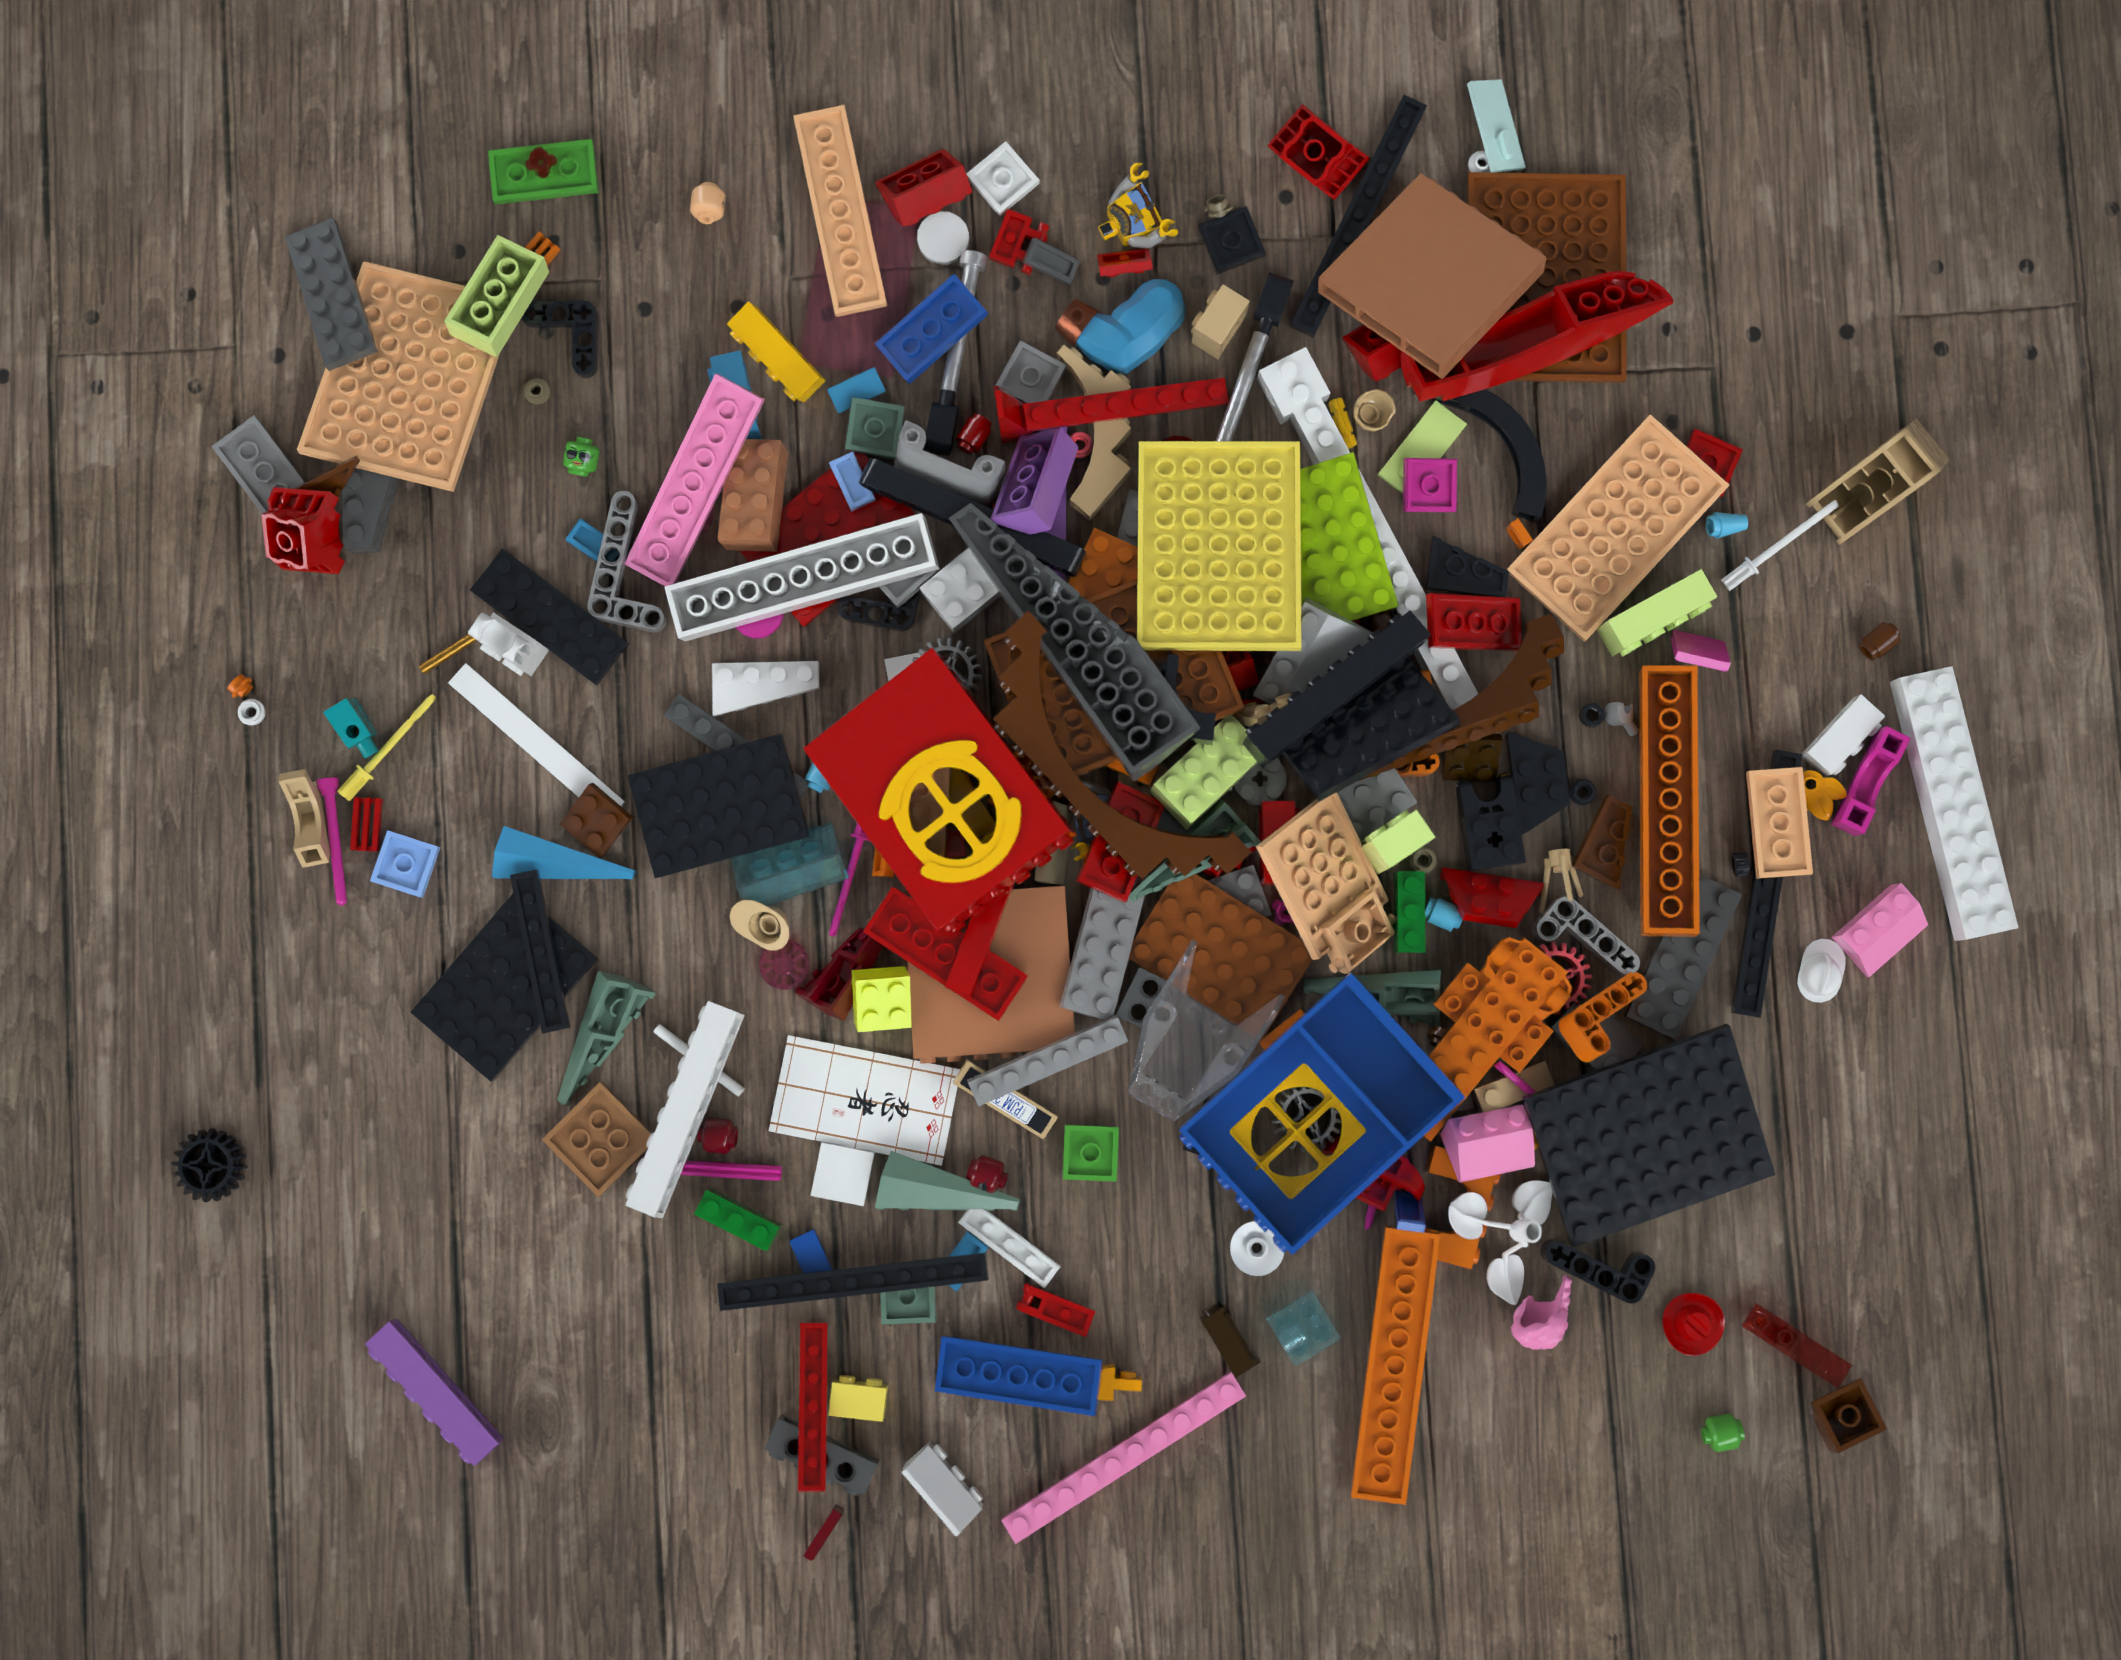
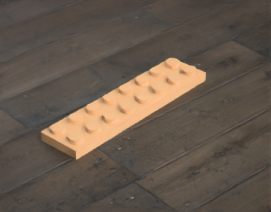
[793,105,887,317]

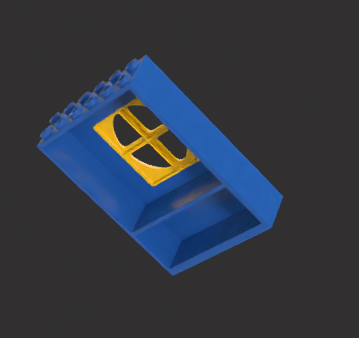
[1179,973,1465,1255]

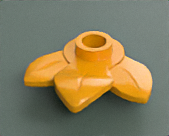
[1803,770,1847,821]

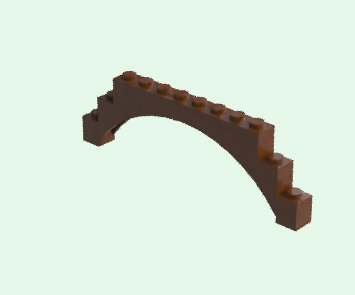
[993,610,1251,879]
[1349,614,1564,786]

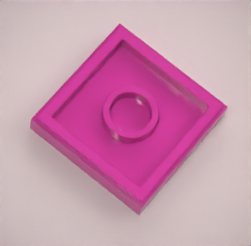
[1403,458,1457,513]
[1670,630,1731,672]

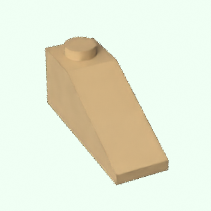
[1471,1060,1555,1113]

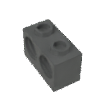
[1116,967,1170,1030]

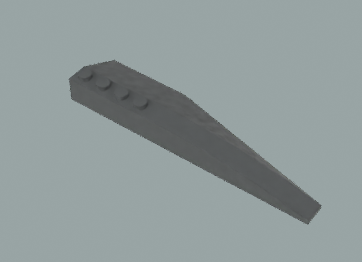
[949,503,1200,781]

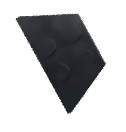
[1506,732,1571,835]

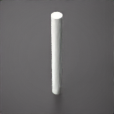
[654,1024,745,1097]

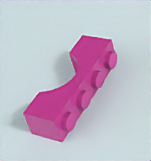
[1830,726,1911,836]

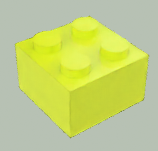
[852,966,912,1032]

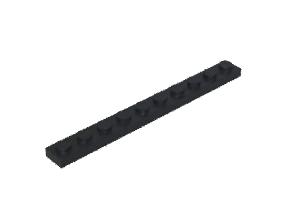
[1290,95,1427,338]
[1731,749,1802,1018]
[717,1252,989,1311]

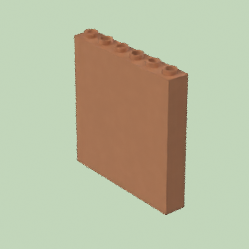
[1318,173,1546,379]
[907,886,1075,1064]

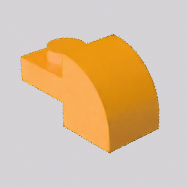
[1098,1364,1142,1401]

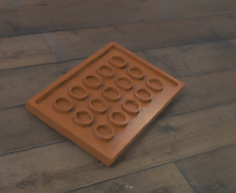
[1129,874,1312,1041]

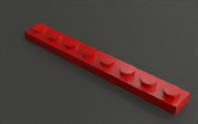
[1021,377,1229,432]

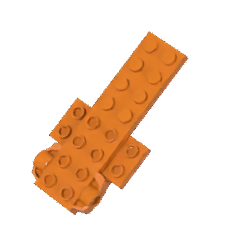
[1424,937,1572,1142]

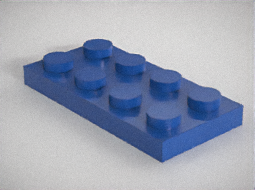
[875,274,988,384]

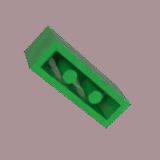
[1394,871,1425,954]
[694,1188,783,1252]

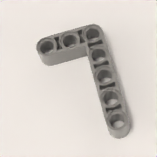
[587,491,667,633]

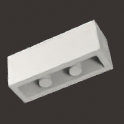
[1802,694,1885,777]

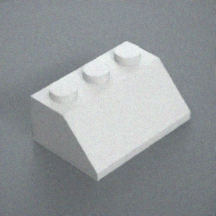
[902,1442,983,1536]

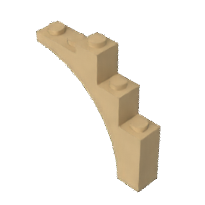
[1057,345,1131,522]

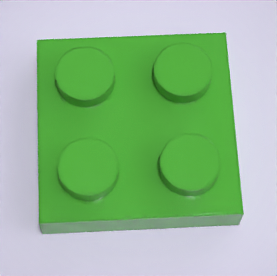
[1063,1125,1119,1182]

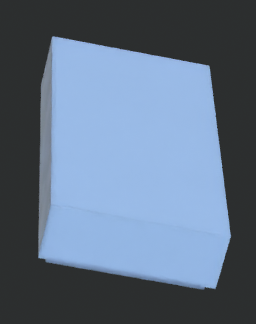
[829,451,876,511]

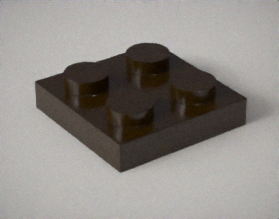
[1442,733,1503,781]

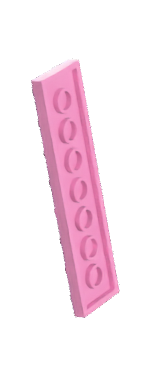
[624,374,765,586]

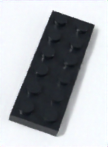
[470,549,629,686]

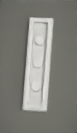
[958,1209,1061,1288]

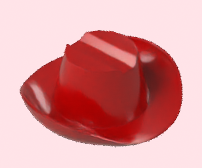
[1662,1293,1725,1356]

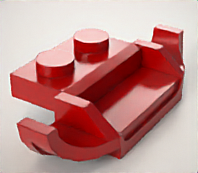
[1322,1136,1425,1212]

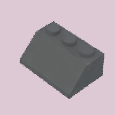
[1547,989,1642,1071]

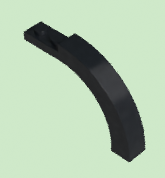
[1414,389,1547,523]

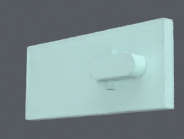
[1467,79,1526,173]

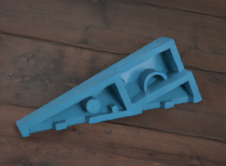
[492,826,636,879]

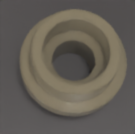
[524,378,551,405]
[1409,847,1437,873]

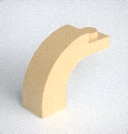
[278,769,330,868]

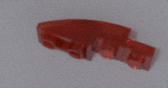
[1741,1303,1853,1388]

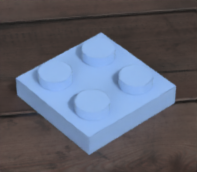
[370,830,441,898]

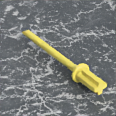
[338,694,436,801]

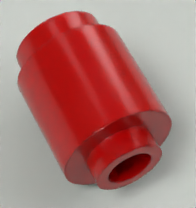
[956,413,992,455]

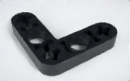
[521,300,598,378]
[838,590,920,631]

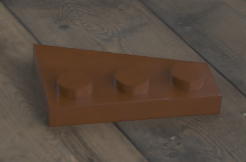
[1571,795,1632,890]

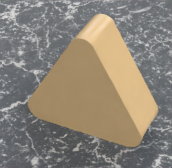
[1806,418,1950,545]

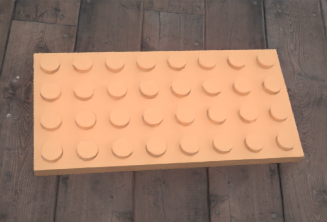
[1507,414,1729,642]

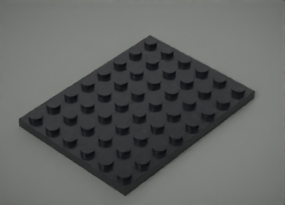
[1522,1024,1775,1248]

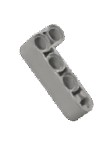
[1532,897,1640,975]

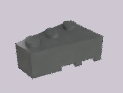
[342,468,401,554]

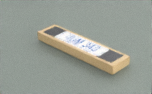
[953,1059,1058,1140]

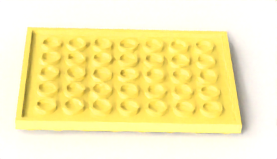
[1137,441,1301,651]

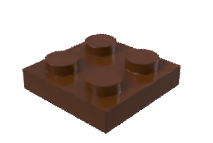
[560,783,633,858]

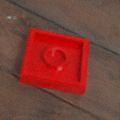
[1686,428,1743,499]

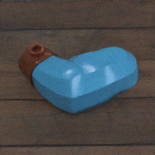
[1055,279,1186,375]

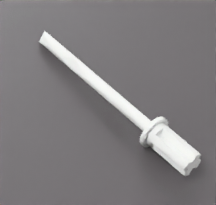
[1721,500,1839,591]

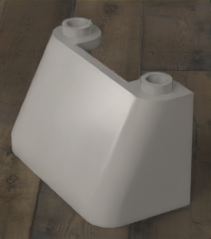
[894,420,1006,509]

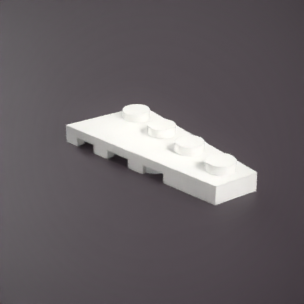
[712,661,820,717]

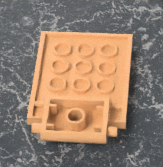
[1256,792,1396,974]

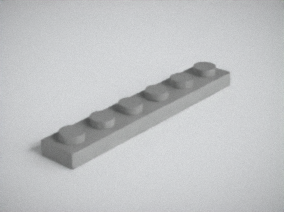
[967,1015,1128,1107]

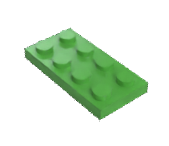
[488,139,599,205]

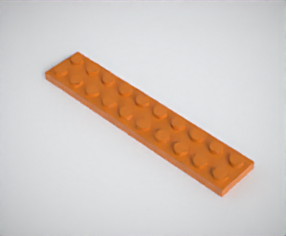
[1351,1225,1441,1505]

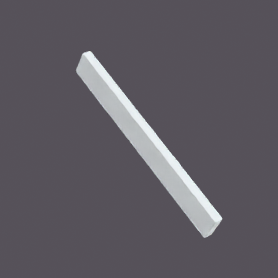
[448,663,625,807]

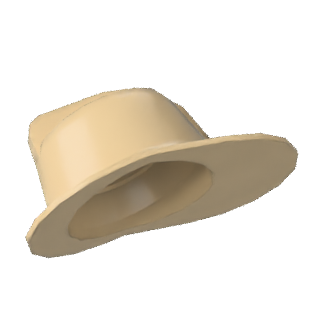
[730,900,790,951]

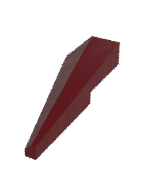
[794,914,883,1021]

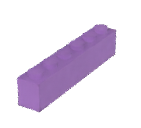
[365,1318,504,1466]

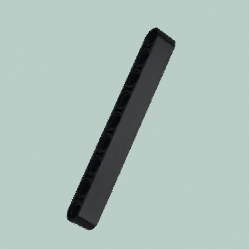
[858,458,1087,577]

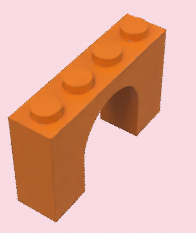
[1424,1145,1501,1270]

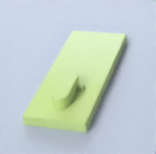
[1378,401,1467,494]

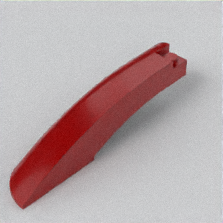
[1401,271,1674,402]

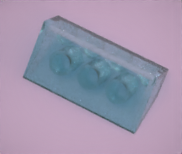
[731,822,849,906]

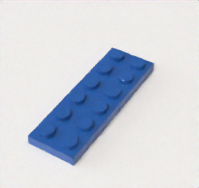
[935,1336,1103,1416]

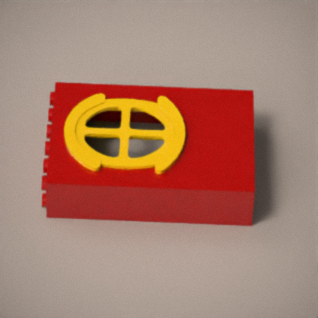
[803,648,1077,934]

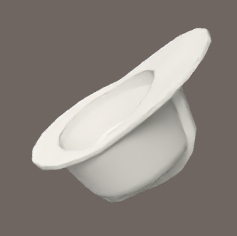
[1797,939,1846,1003]

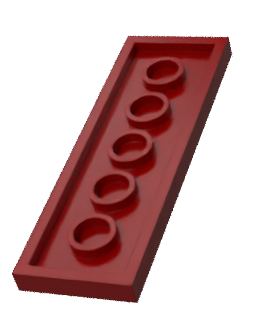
[862,886,1028,1021]

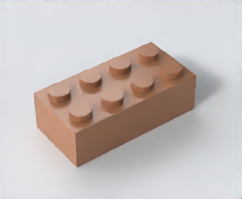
[718,439,788,552]

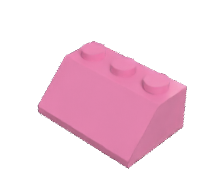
[1832,883,1928,978]
[1440,1104,1535,1182]

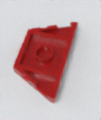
[1440,867,1544,928]

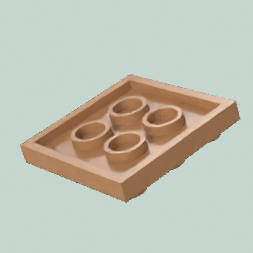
[542,1082,652,1197]

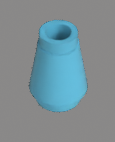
[1705,512,1748,539]

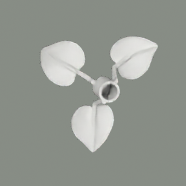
[1448,1180,1553,1305]

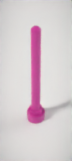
[316,777,347,906]

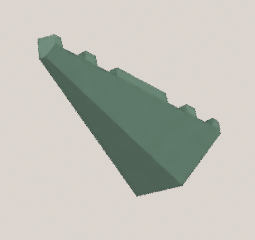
[1129,799,1261,902]
[1303,970,1442,1028]
[557,971,656,1106]
[875,1151,1020,1211]

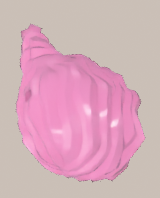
[1511,1275,1572,1350]

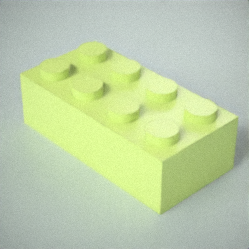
[444,235,549,358]
[1596,569,1717,657]
[1149,715,1258,830]
[1361,810,1435,875]

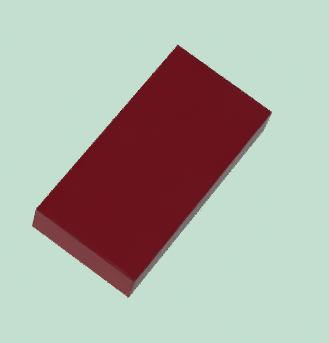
[803,1504,844,1561]

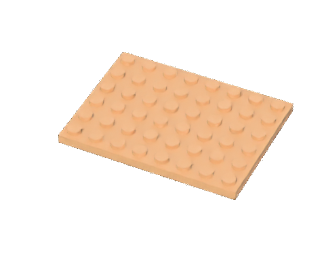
[297,261,500,492]

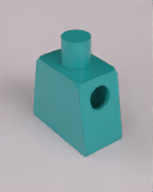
[323,698,379,759]

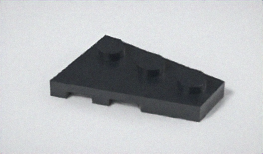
[1426,535,1509,597]

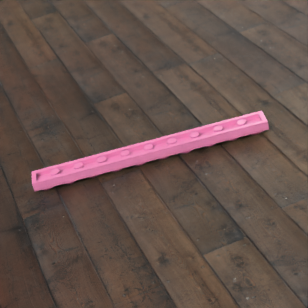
[1001,1372,1246,1544]

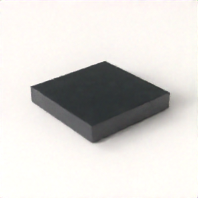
[1198,206,1266,275]

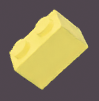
[828,1375,888,1422]

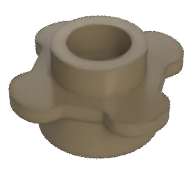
[1204,195,1233,218]

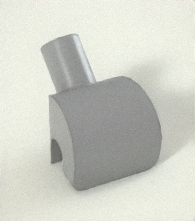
[1604,702,1639,737]

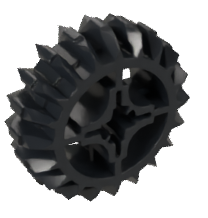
[171,1128,248,1202]

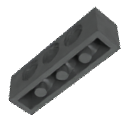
[765,1414,880,1496]

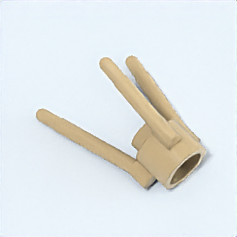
[1539,849,1583,914]

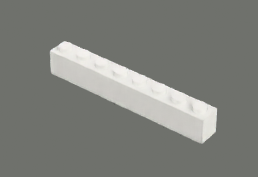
[625,1001,745,1218]

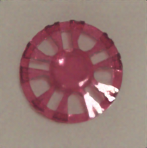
[759,940,810,990]

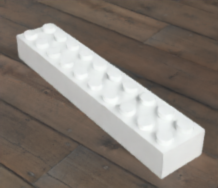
[664,513,940,642]
[1890,666,2018,941]

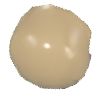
[1352,389,1396,432]

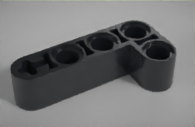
[1540,1239,1656,1304]

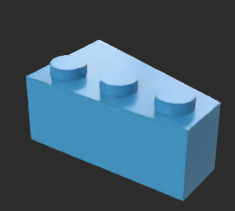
[707,350,763,439]

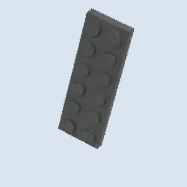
[285,218,378,371]
[1624,874,1742,1040]

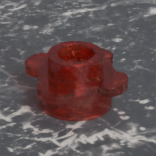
[525,147,557,178]

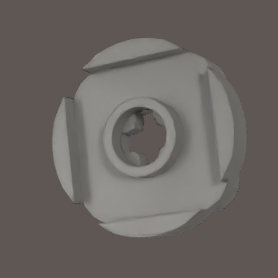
[1233,758,1286,806]

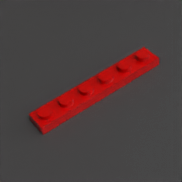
[798,1323,828,1492]

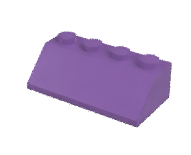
[991,427,1078,535]

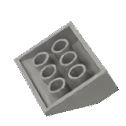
[1253,597,1373,704]

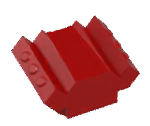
[1267,104,1370,200]
[261,487,345,574]

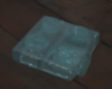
[1266,1290,1341,1367]

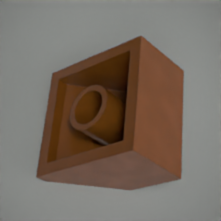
[1811,1378,1887,1453]

